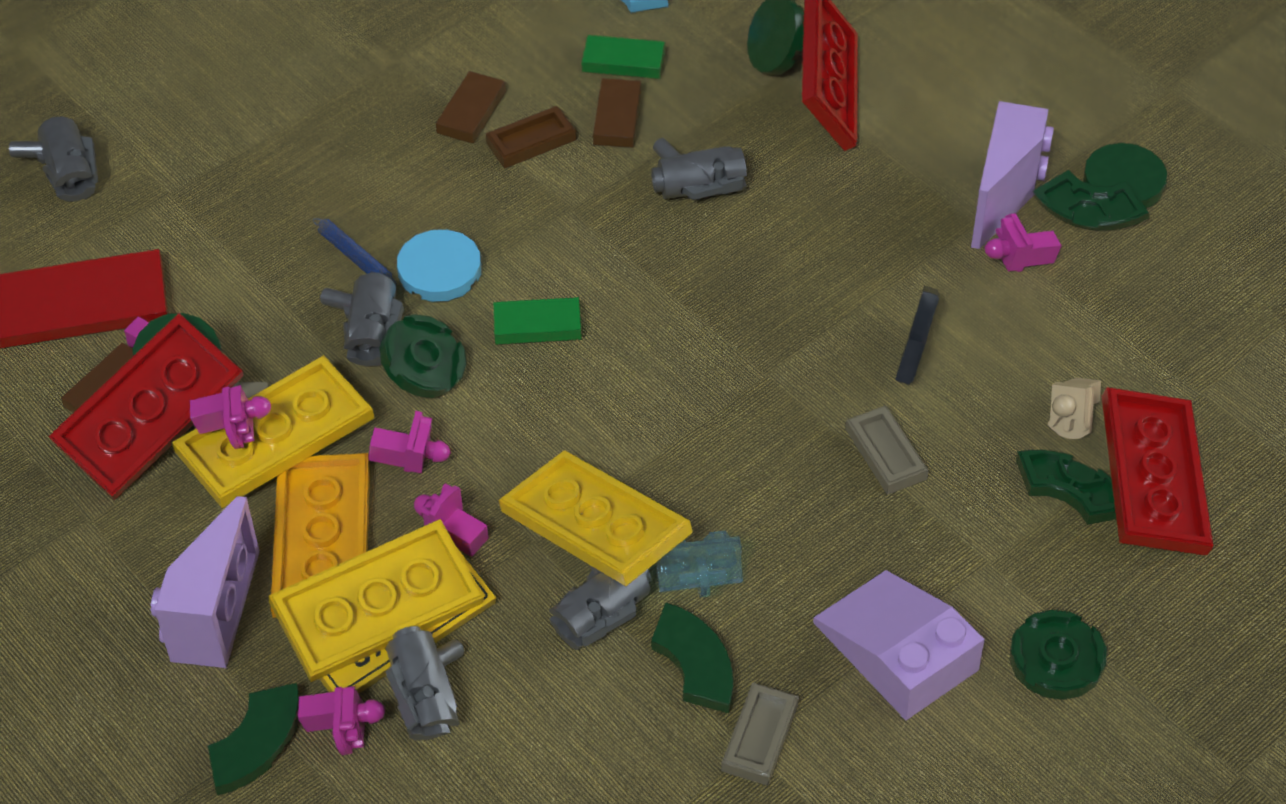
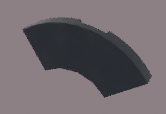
[895,285,940,385]

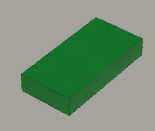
[582,35,665,79]
[493,297,582,345]

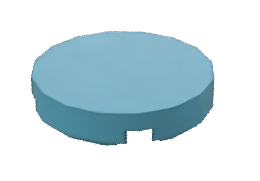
[397,229,481,302]

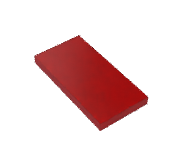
[802,0,858,151]
[0,249,168,348]
[48,313,244,501]
[1101,387,1213,556]

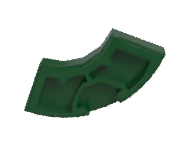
[1033,169,1150,231]
[1016,450,1116,525]
[651,602,733,713]
[208,683,300,796]

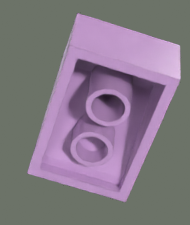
[971,101,1054,249]
[151,496,259,668]
[813,570,985,720]

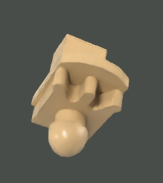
[1048,377,1101,439]

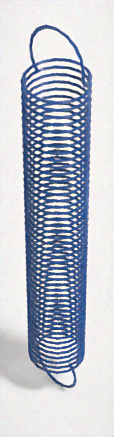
[313,219,396,285]

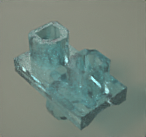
[656,531,743,597]

